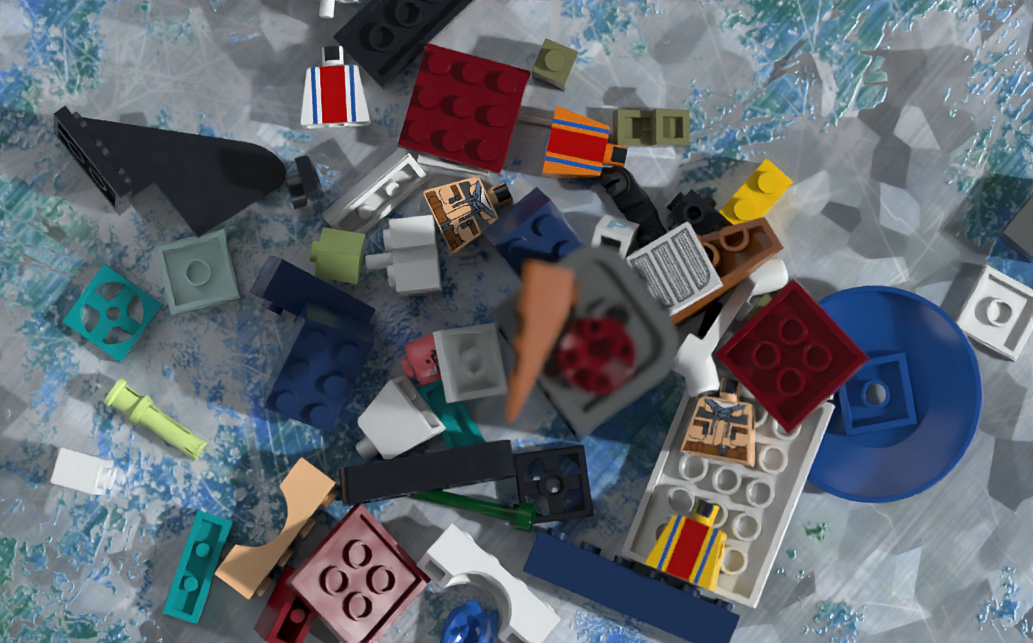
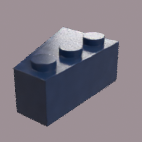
[249,255,376,324]

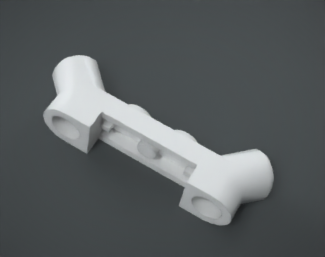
[671,257,788,399]

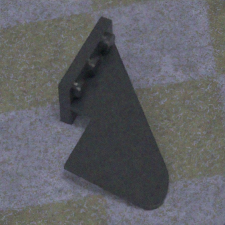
[53,106,286,238]

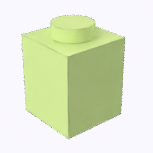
[310,227,366,284]

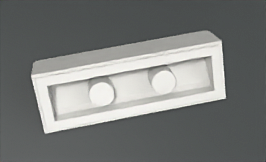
[321,148,429,234]

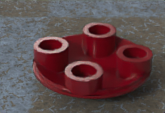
[559,316,637,395]

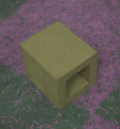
[532,38,579,91]

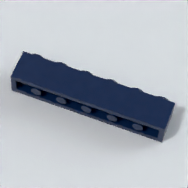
[522,527,740,643]

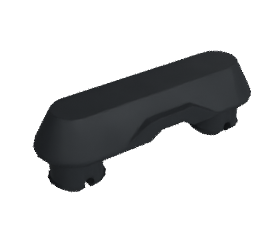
[601,166,667,248]

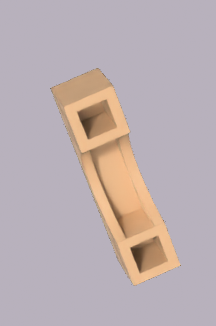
[214,457,338,600]

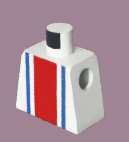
[301,46,371,130]

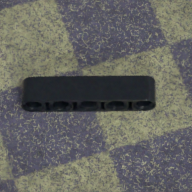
[338,440,517,506]

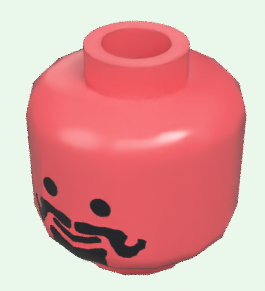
[400,333,442,386]

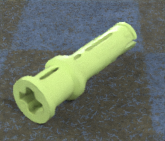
[104,377,208,461]

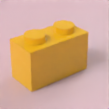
[719,158,793,227]

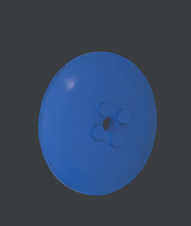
[807,286,983,503]

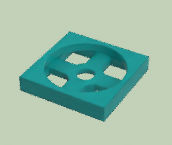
[62,264,163,363]

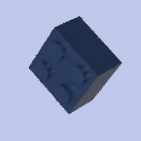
[481,187,585,285]

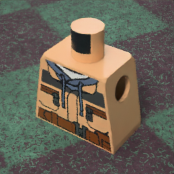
[423,176,514,257]
[681,378,755,467]

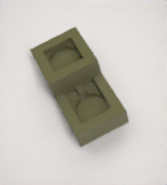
[613,109,690,148]

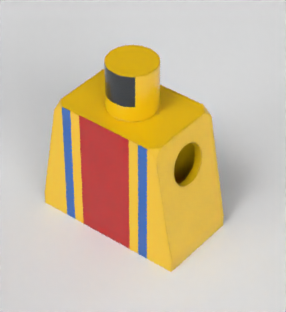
[645,499,727,592]

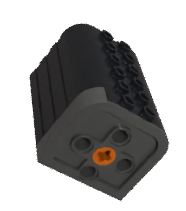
[491,245,679,442]

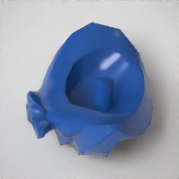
[440,599,499,643]

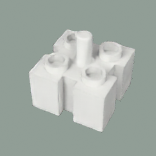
[365,215,443,298]

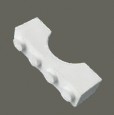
[416,523,561,643]

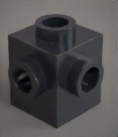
[666,189,724,236]

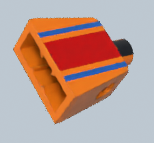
[542,106,628,180]

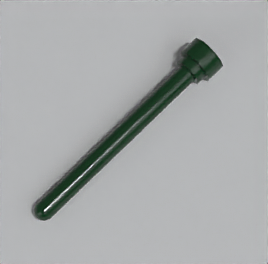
[407,490,536,533]

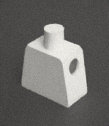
[356,375,446,461]

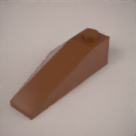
[669,217,784,330]
[505,262,580,423]

